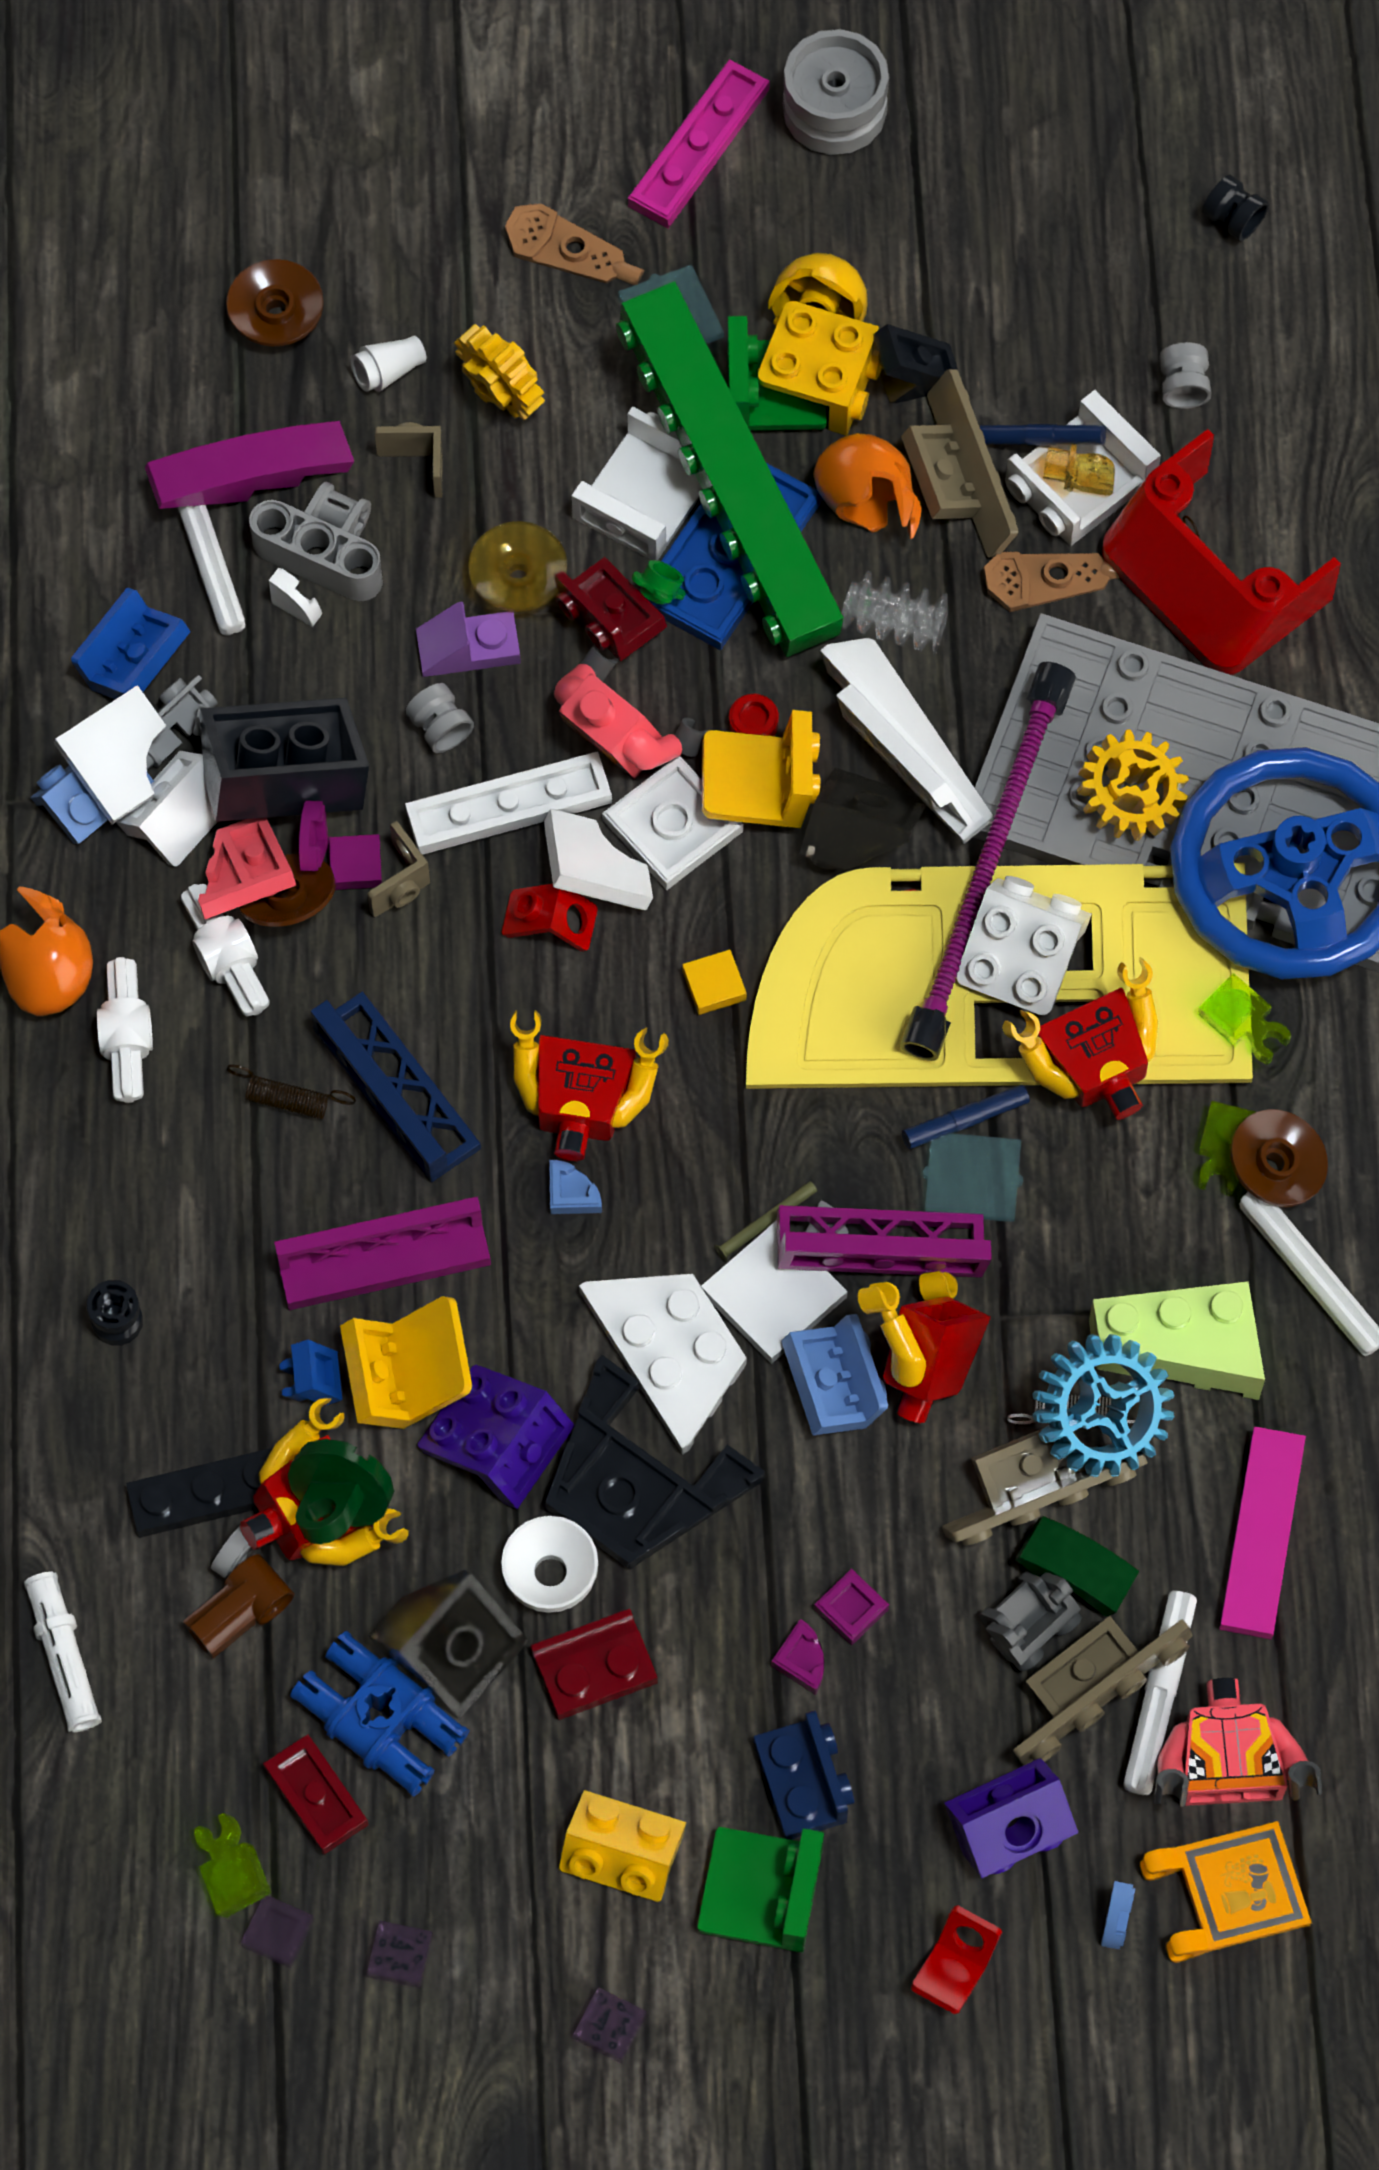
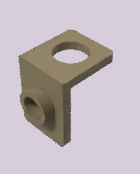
[375,422,443,497]
[367,821,430,917]

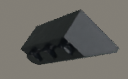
[199,697,369,822]

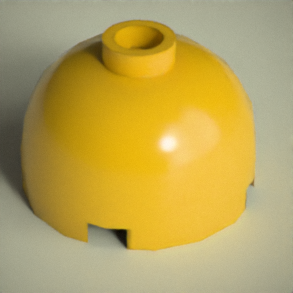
[768,253,868,326]

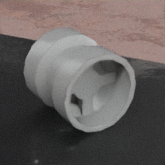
[1160,342,1211,409]
[406,683,474,753]

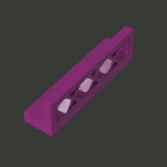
[274,1196,491,1311]
[777,1205,992,1278]

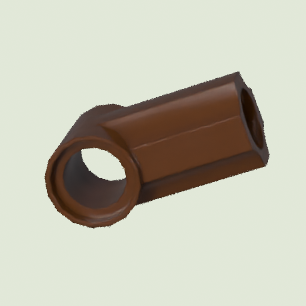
[183,1554,295,1659]

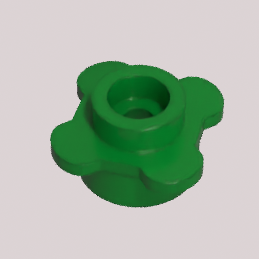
[631,560,686,604]

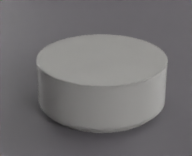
[211,1526,253,1579]

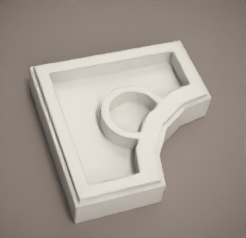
[54,685,166,824]
[544,808,653,910]

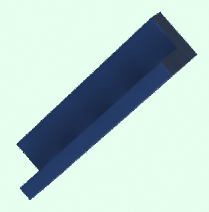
[311,991,481,1183]

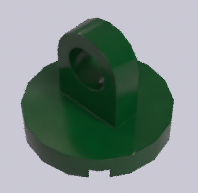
[287,1439,394,1544]

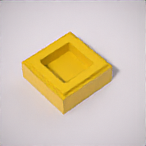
[682,949,747,1015]

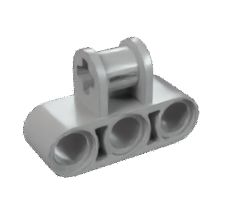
[249,482,383,601]

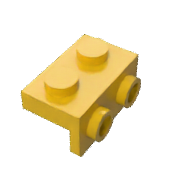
[559,1790,686,1902]

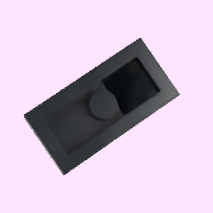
[873,324,960,403]

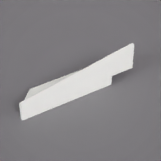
[820,638,993,844]

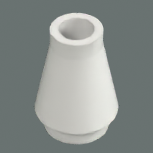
[351,336,426,392]

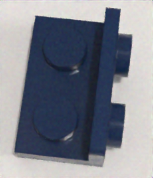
[753,1711,854,1840]

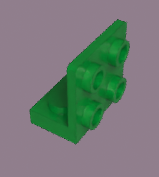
[728,316,827,430]
[698,1827,824,1953]

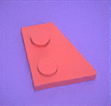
[198,818,296,919]

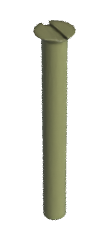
[714,1181,817,1262]

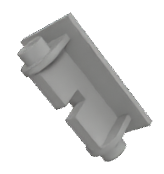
[146,675,218,770]

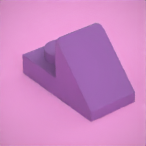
[416,602,521,677]

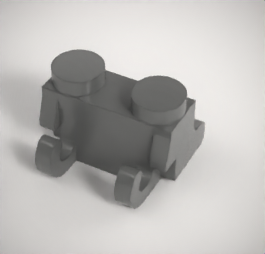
[979,1572,1082,1671]

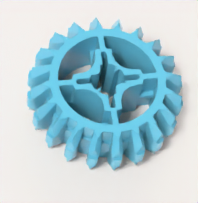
[1032,1334,1175,1477]

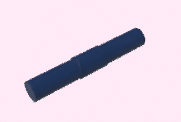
[980,424,1106,446]
[902,1084,1030,1149]

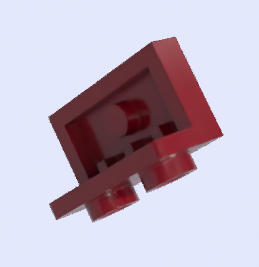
[554,556,667,662]

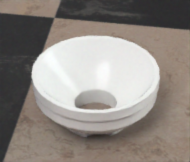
[501,1516,598,1613]

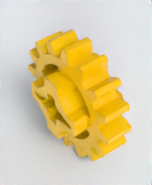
[454,324,545,420]
[1077,729,1189,841]

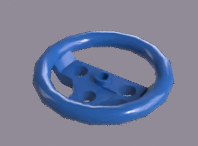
[1170,747,1379,980]

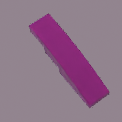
[145,421,355,509]

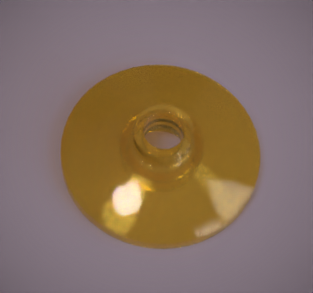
[469,521,567,612]

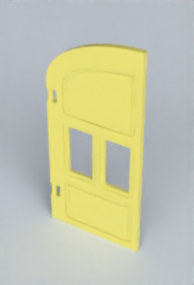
[746,863,1253,1089]

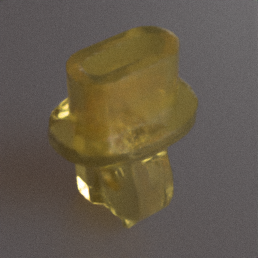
[1043,444,1115,496]

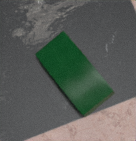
[1015,1516,1139,1617]

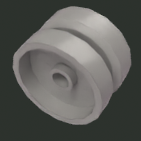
[783,29,889,155]

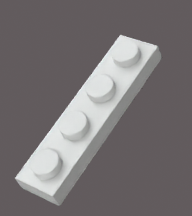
[405,751,612,855]

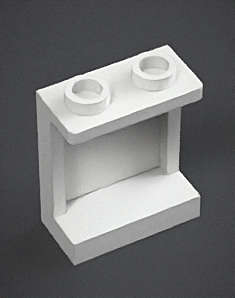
[1005,390,1161,546]

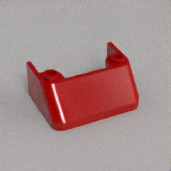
[1102,429,1341,675]

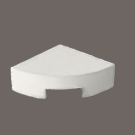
[269,568,322,627]

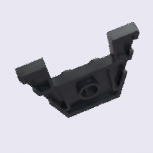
[546,1355,765,1569]

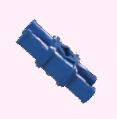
[290,1631,469,1797]

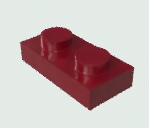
[263,1734,369,1855]

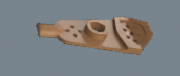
[505,204,644,286]
[983,552,1119,612]

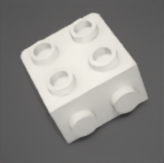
[956,876,1092,1015]

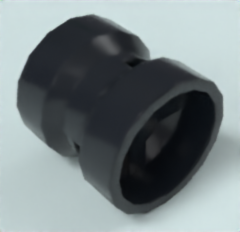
[1202,174,1269,242]
[87,1280,143,1346]

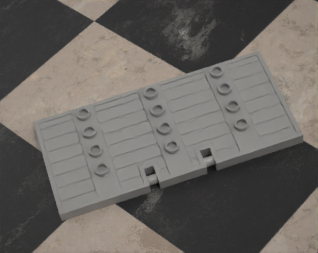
[973,613,1379,972]

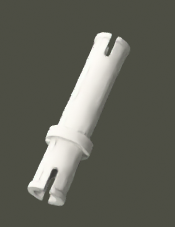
[24,1571,102,1732]

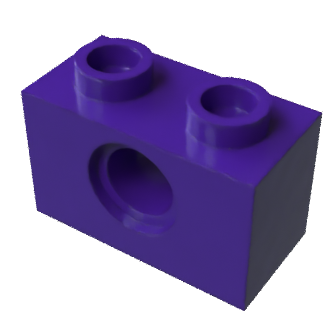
[944,1758,1078,1878]

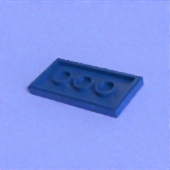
[640,463,822,651]

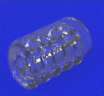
[841,571,949,656]

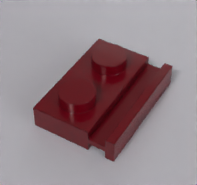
[531,1608,658,1721]

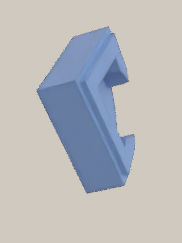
[549,1160,602,1214]
[1101,1881,1135,1950]

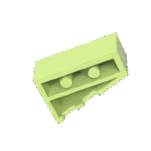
[1089,1282,1265,1400]

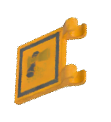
[1140,1821,1312,1963]

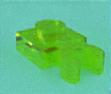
[1198,973,1292,1065]
[1198,1101,1256,1197]
[194,1813,271,1918]

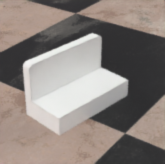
[116,750,217,867]

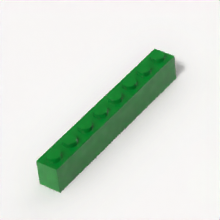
[616,281,844,658]

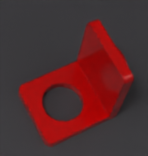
[502,883,598,951]
[911,1905,1002,2014]

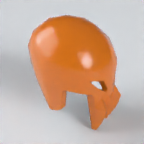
[813,433,922,539]
[0,886,93,1017]

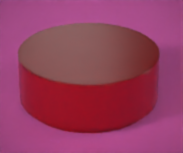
[729,694,779,737]

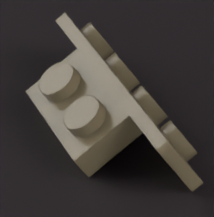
[901,369,1018,558]
[942,1428,1148,1545]
[1013,1616,1193,1766]

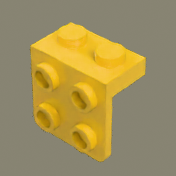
[758,301,882,436]
[702,710,821,828]
[340,1296,472,1429]

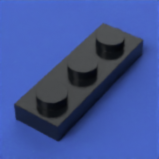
[126,1448,272,1538]

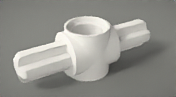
[181,884,270,1016]
[97,957,153,1103]

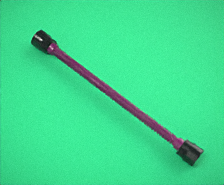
[900,661,1076,1061]

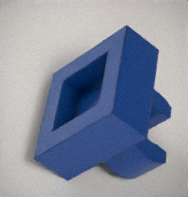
[279,1340,342,1406]

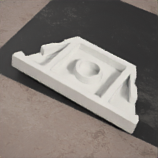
[579,1274,747,1455]

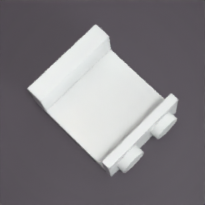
[572,406,702,560]

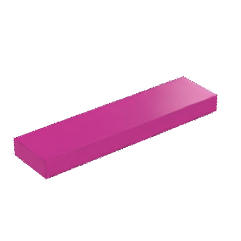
[628,59,770,229]
[1219,1426,1306,1640]

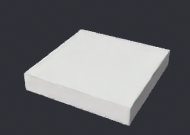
[602,756,743,890]
[701,1220,848,1364]

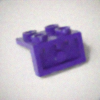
[418,1365,575,1509]

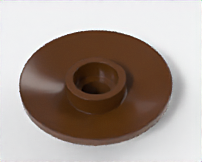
[227,259,324,346]
[238,854,336,927]
[1230,1109,1328,1207]

